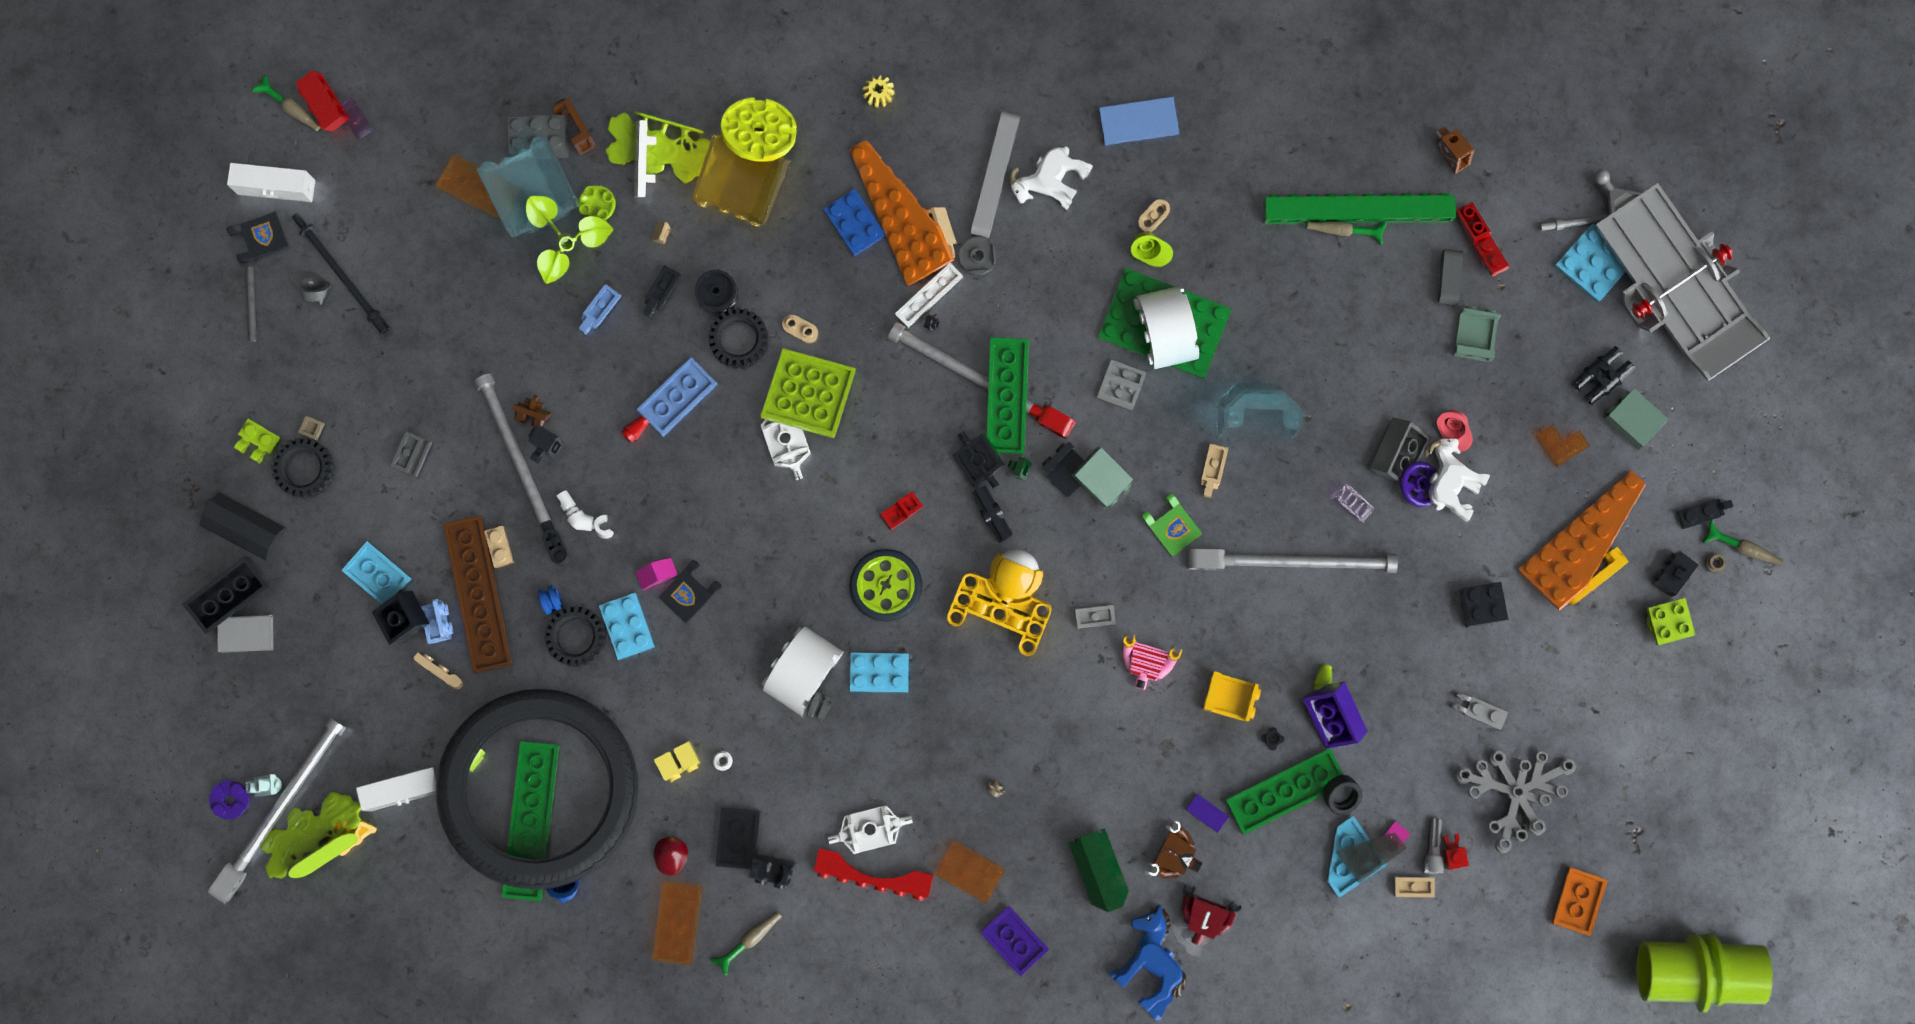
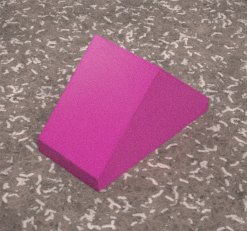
[635,558,678,590]

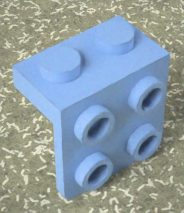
[421,598,453,645]

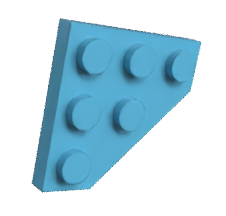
[1327,816,1387,898]

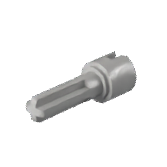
[1424,818,1444,874]

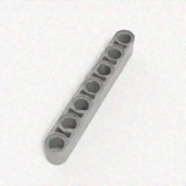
[971,111,1021,238]

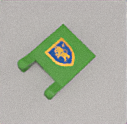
[1141,493,1202,557]

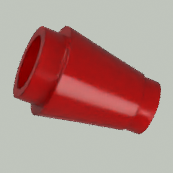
[621,415,649,443]

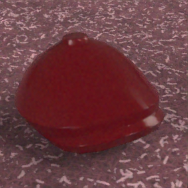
[654,836,688,875]

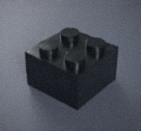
[1459,582,1509,628]
[372,590,430,645]

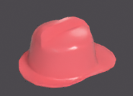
[1437,408,1473,452]

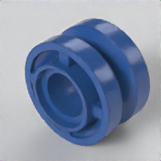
[538,585,562,615]

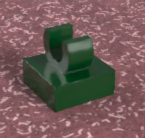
[1007,456,1032,481]

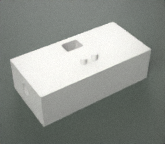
[227,163,315,202]
[356,767,438,811]

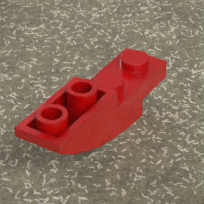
[1456,202,1509,277]

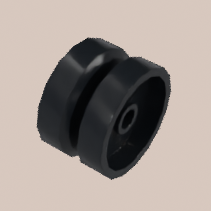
[695,269,739,316]

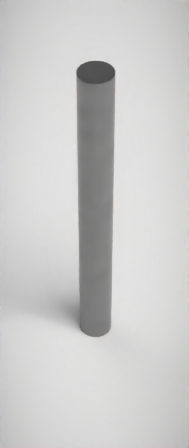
[246,267,257,342]

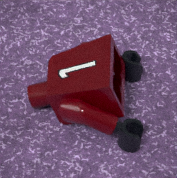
[1181,884,1242,946]

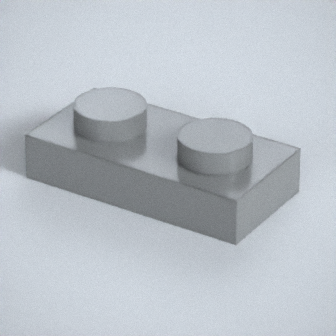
[1075,605,1116,629]

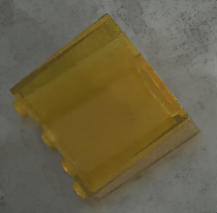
[692,134,791,227]

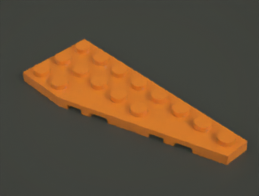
[850,141,954,285]
[1518,470,1646,611]

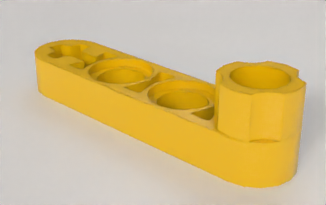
[1568,546,1629,607]

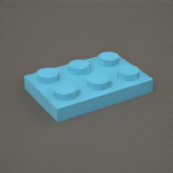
[342,541,412,605]
[599,593,655,660]
[850,653,909,693]

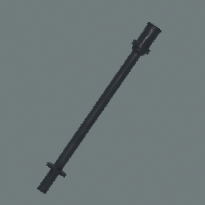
[292,213,390,335]

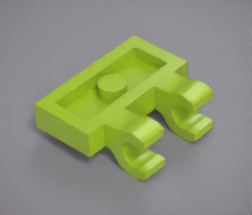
[234,419,282,463]

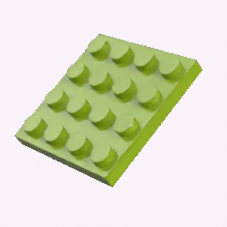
[761,348,856,438]

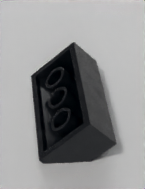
[182,556,269,635]

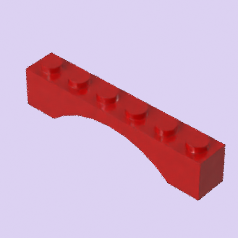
[814,848,934,901]

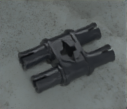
[1571,346,1636,405]

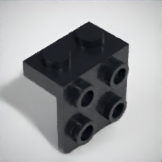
[1041,442,1084,497]

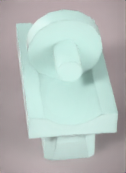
[246,774,282,797]

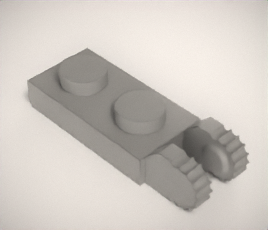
[1451,692,1508,730]

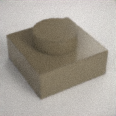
[298,416,325,441]

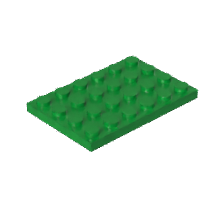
[1098,268,1231,379]

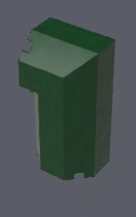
[1068,828,1129,912]

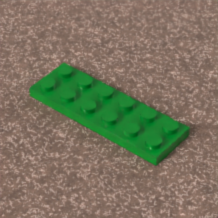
[987,337,1029,454]
[1226,748,1344,835]

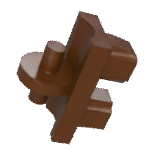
[512,395,551,428]

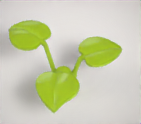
[526,196,613,284]

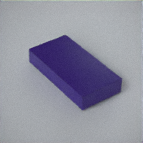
[1186,794,1229,833]

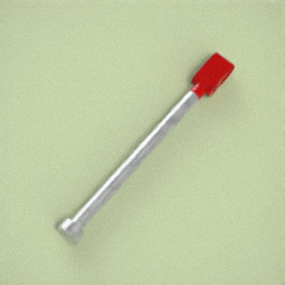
[888,322,1076,439]

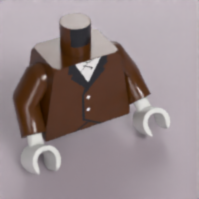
[1145,818,1203,879]

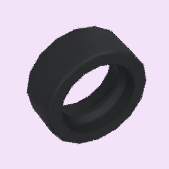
[1323,775,1363,814]

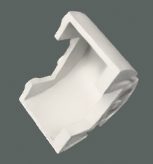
[1133,286,1199,369]
[761,626,844,716]

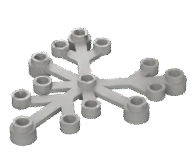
[1455,750,1576,854]

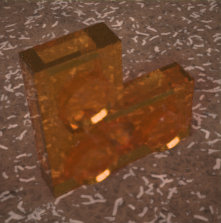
[1536,425,1590,467]

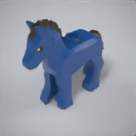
[1109,905,1187,1022]

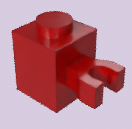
[1442,834,1469,870]

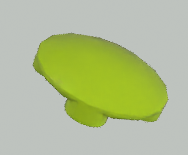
[578,185,616,220]

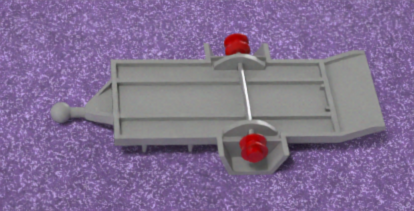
[1594,169,1770,381]

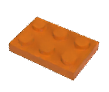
[1552,867,1608,936]

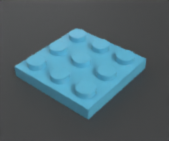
[1555,223,1626,303]

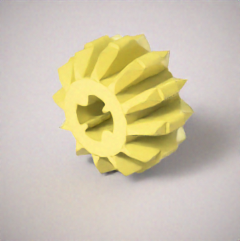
[862,75,894,107]

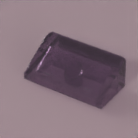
[342,96,374,140]

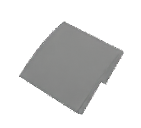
[1097,360,1147,411]

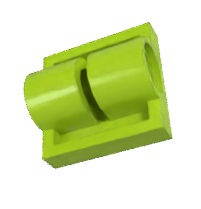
[1646,598,1695,645]

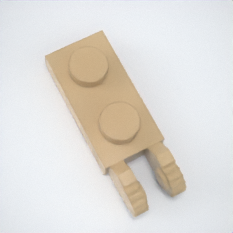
[414,652,463,690]

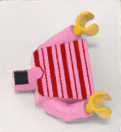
[1122,633,1182,690]

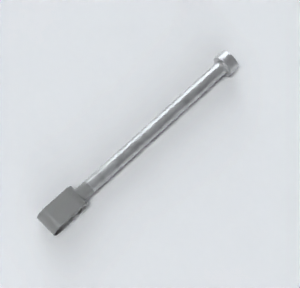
[1188,549,1398,573]
[208,717,347,904]

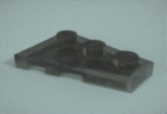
[1335,832,1406,883]

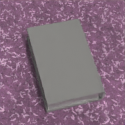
[217,614,273,653]

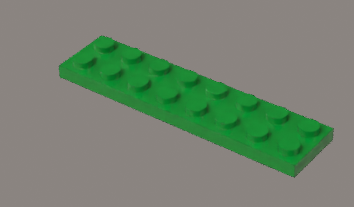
[502,741,560,901]

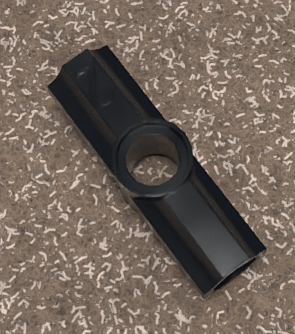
[971,485,1013,543]

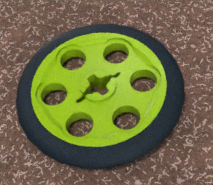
[849,549,922,622]

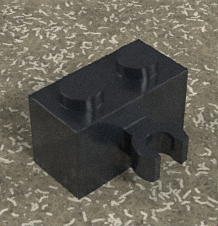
[528,425,564,464]
[1653,551,1699,597]

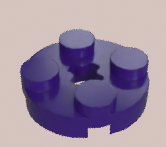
[209,780,250,820]

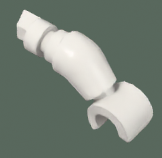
[557,490,614,539]

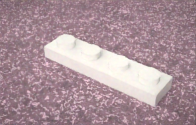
[895,263,963,328]

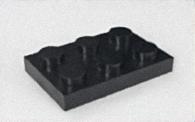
[715,807,761,869]

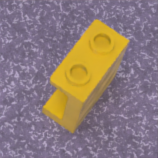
[1202,671,1261,722]

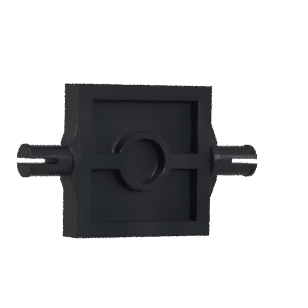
[953,431,1005,489]

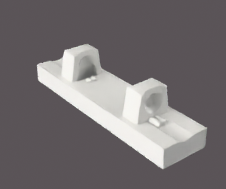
[634,120,656,198]

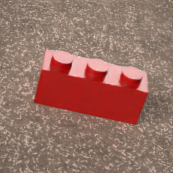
[295,70,350,132]

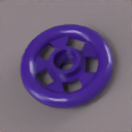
[1400,461,1438,507]

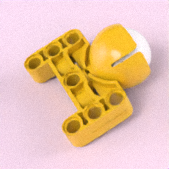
[947,549,1052,656]

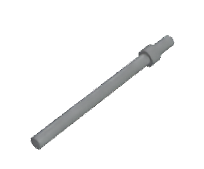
[1540,214,1609,231]

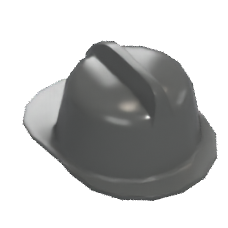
[290,271,331,305]

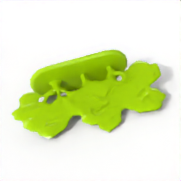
[606,111,715,183]
[260,792,361,879]

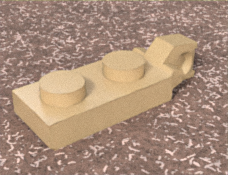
[1201,443,1229,498]

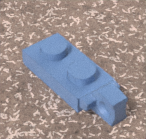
[579,284,621,335]

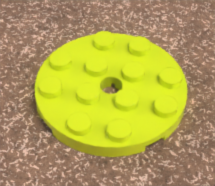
[721,98,796,162]

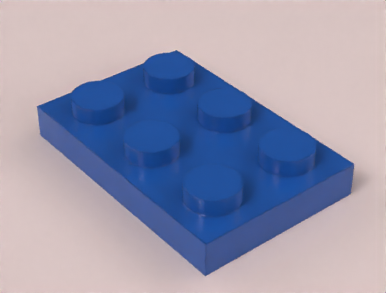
[823,189,886,256]

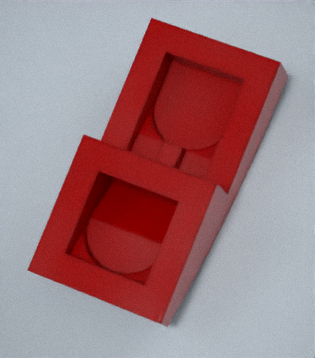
[879,491,923,531]

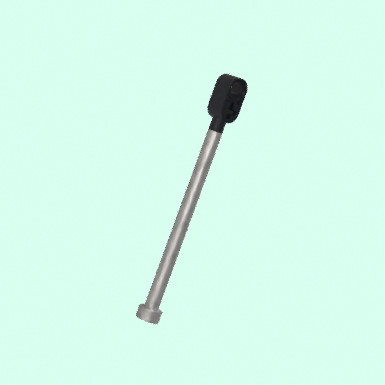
[474,374,570,566]

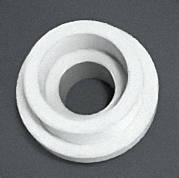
[713,751,732,771]

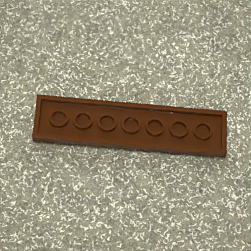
[443,515,513,674]

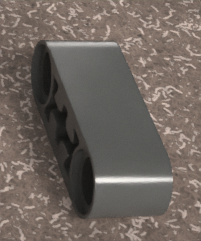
[1438,249,1463,305]

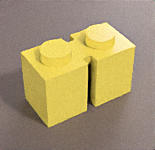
[654,741,701,782]

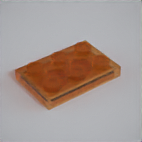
[935,841,1005,904]

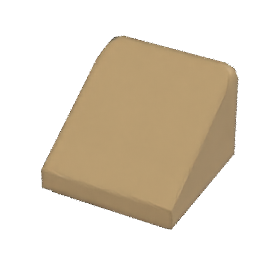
[651,222,671,245]

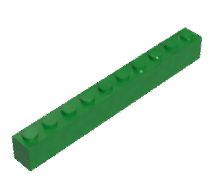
[1264,193,1456,224]

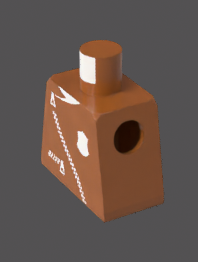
[1436,126,1474,174]

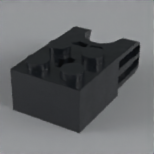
[749,854,797,890]

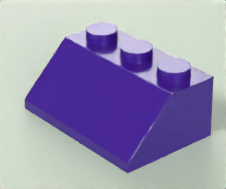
[1303,681,1368,749]

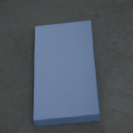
[1099,97,1179,145]
[636,357,718,437]

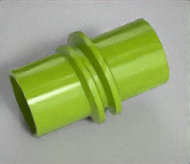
[1636,933,1772,1013]

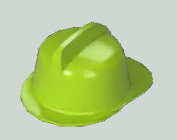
[1131,232,1173,267]

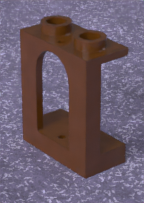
[552,98,596,155]

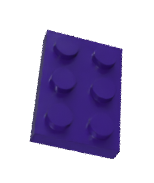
[980,906,1049,977]

